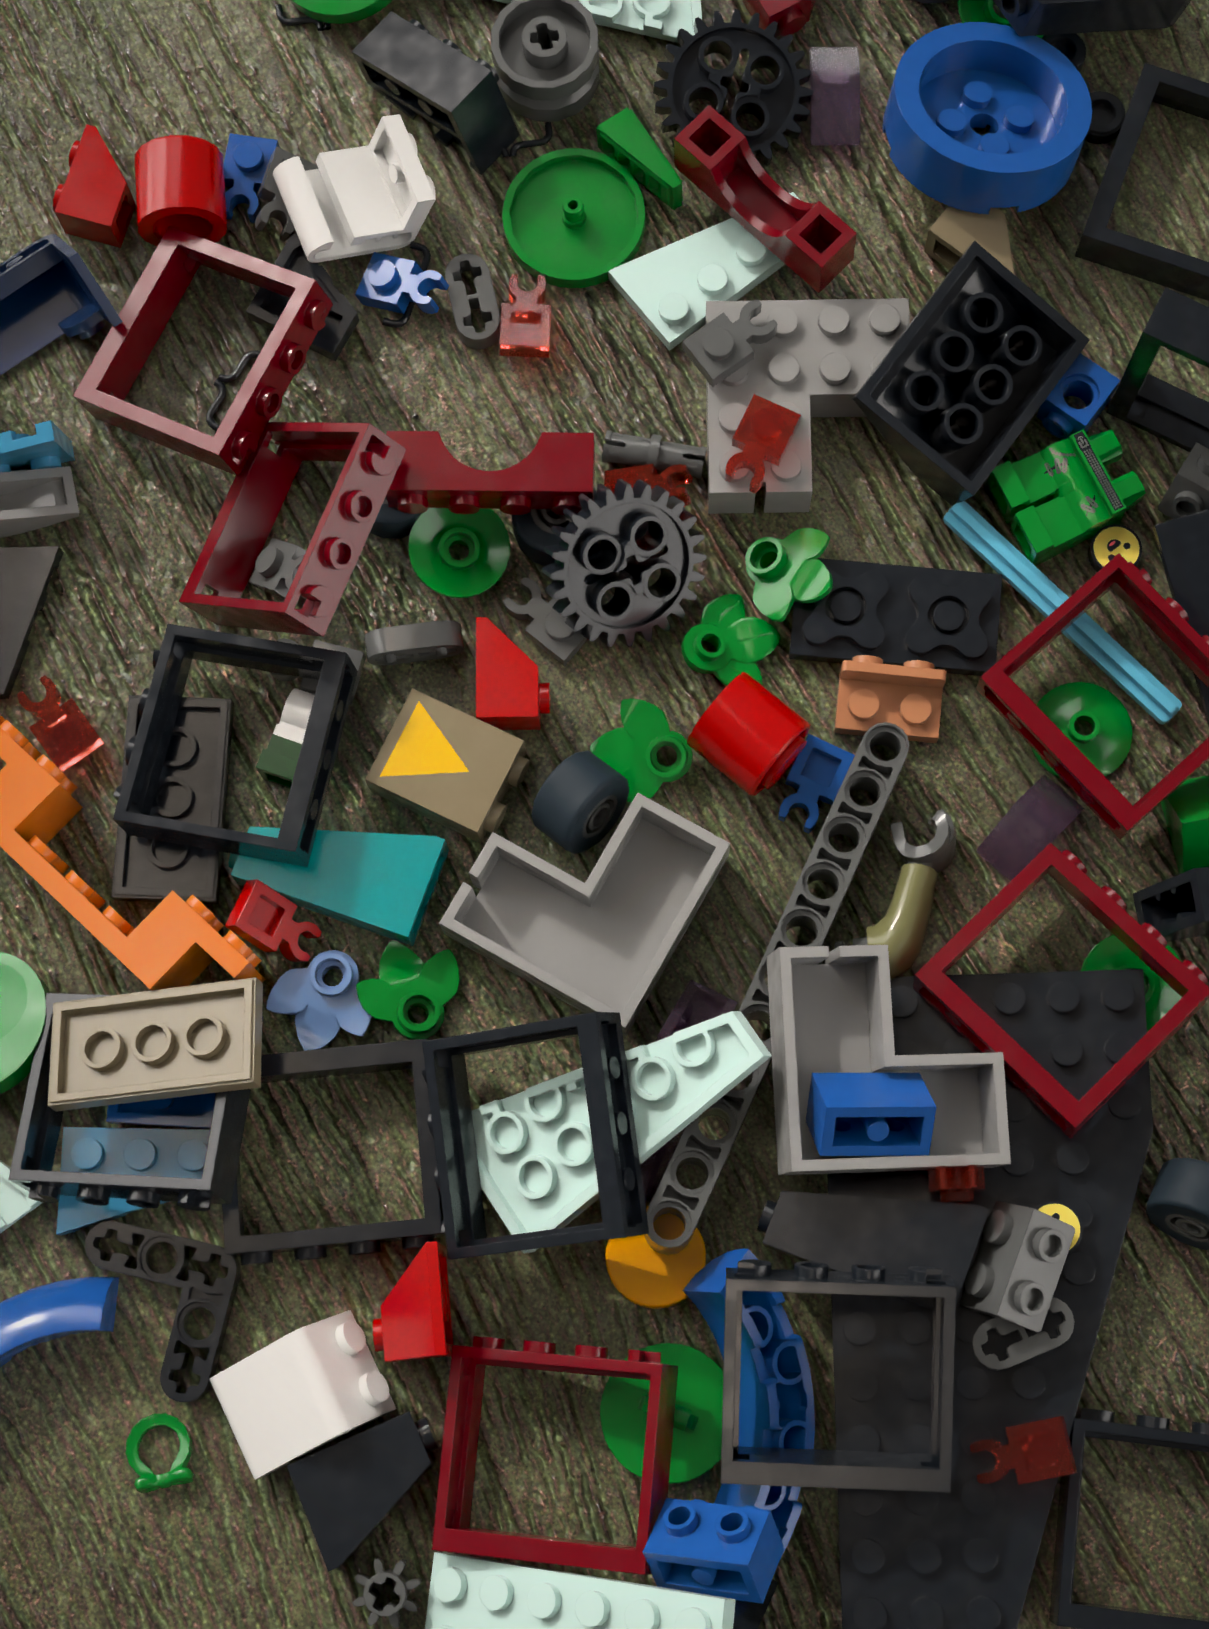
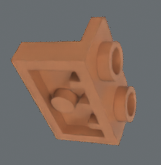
[834,655,947,743]

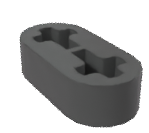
[445,253,501,350]
[365,620,464,665]
[972,1298,1075,1371]

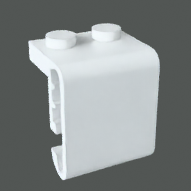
[273,114,436,263]
[209,1310,397,1480]

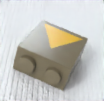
[365,688,530,844]

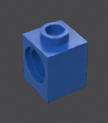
[1036,353,1120,439]

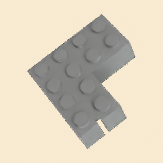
[705,298,910,514]
[439,793,730,1036]
[766,945,1011,1175]

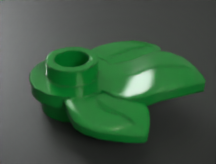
[745,528,833,622]
[682,594,780,687]
[590,698,693,802]
[356,940,459,1040]

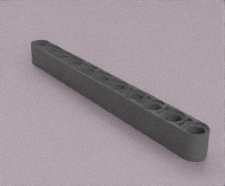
[645,722,910,1255]

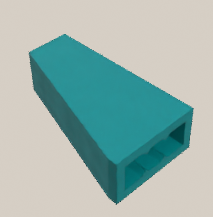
[228,826,449,946]

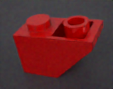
[53,124,136,248]

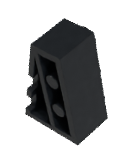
[351,11,520,175]

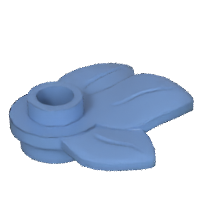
[266,950,371,1051]

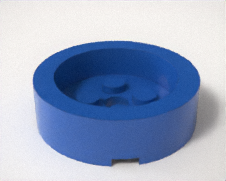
[882,22,1092,214]

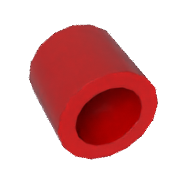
[135,135,227,246]
[687,672,811,796]

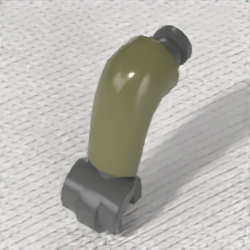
[835,809,957,980]

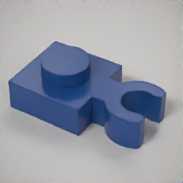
[223,133,280,223]
[355,252,449,314]
[778,734,855,834]

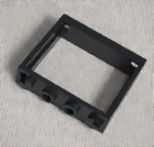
[1075,63,1209,301]
[1106,287,1209,452]
[113,624,358,867]
[8,993,263,1211]
[422,1012,649,1260]
[215,1039,446,1266]
[721,1259,956,1493]
[1049,1408,1209,1629]

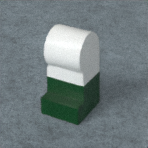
[256,688,315,789]

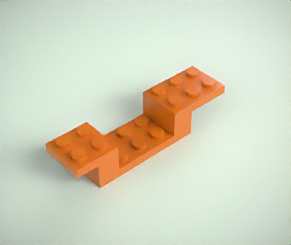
[0,715,266,990]

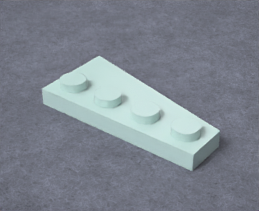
[608,192,800,351]

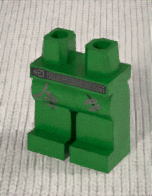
[986,429,1146,566]

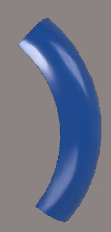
[682,1248,815,1559]
[0,1277,119,1368]

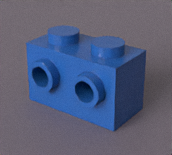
[806,1073,937,1156]
[643,1498,784,1604]

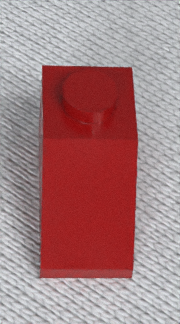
[476,617,550,730]

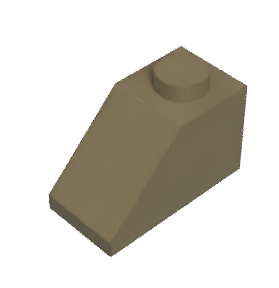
[924,206,1015,275]

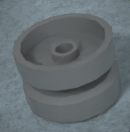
[491,0,600,122]

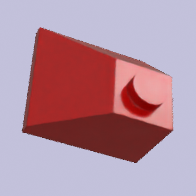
[373,1241,454,1362]

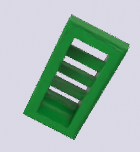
[596,107,683,210]

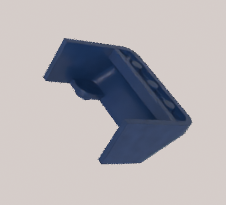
[0,234,123,375]

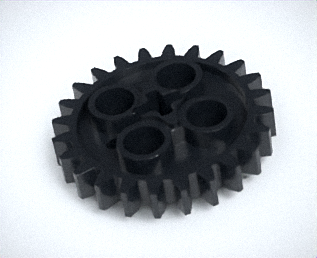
[653,9,813,166]
[542,479,707,647]

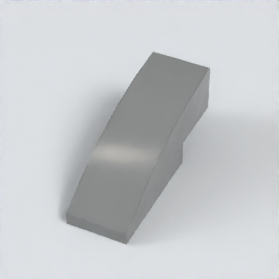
[0,466,79,538]

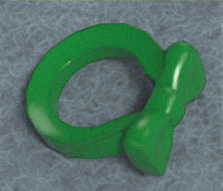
[126,1413,194,1493]

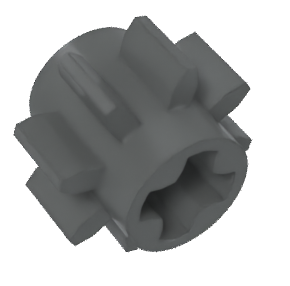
[352,1557,422,1628]

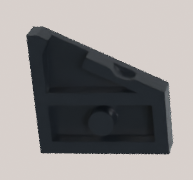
[246,233,359,361]

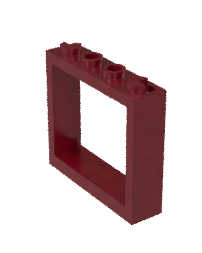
[73,226,333,477]
[179,422,406,637]
[976,553,1209,840]
[913,842,1209,1139]
[432,1336,678,1575]

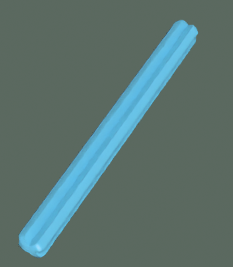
[943,501,1182,725]

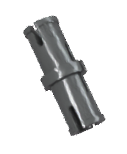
[602,430,707,479]

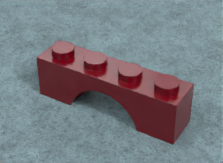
[674,105,857,293]
[386,431,595,515]

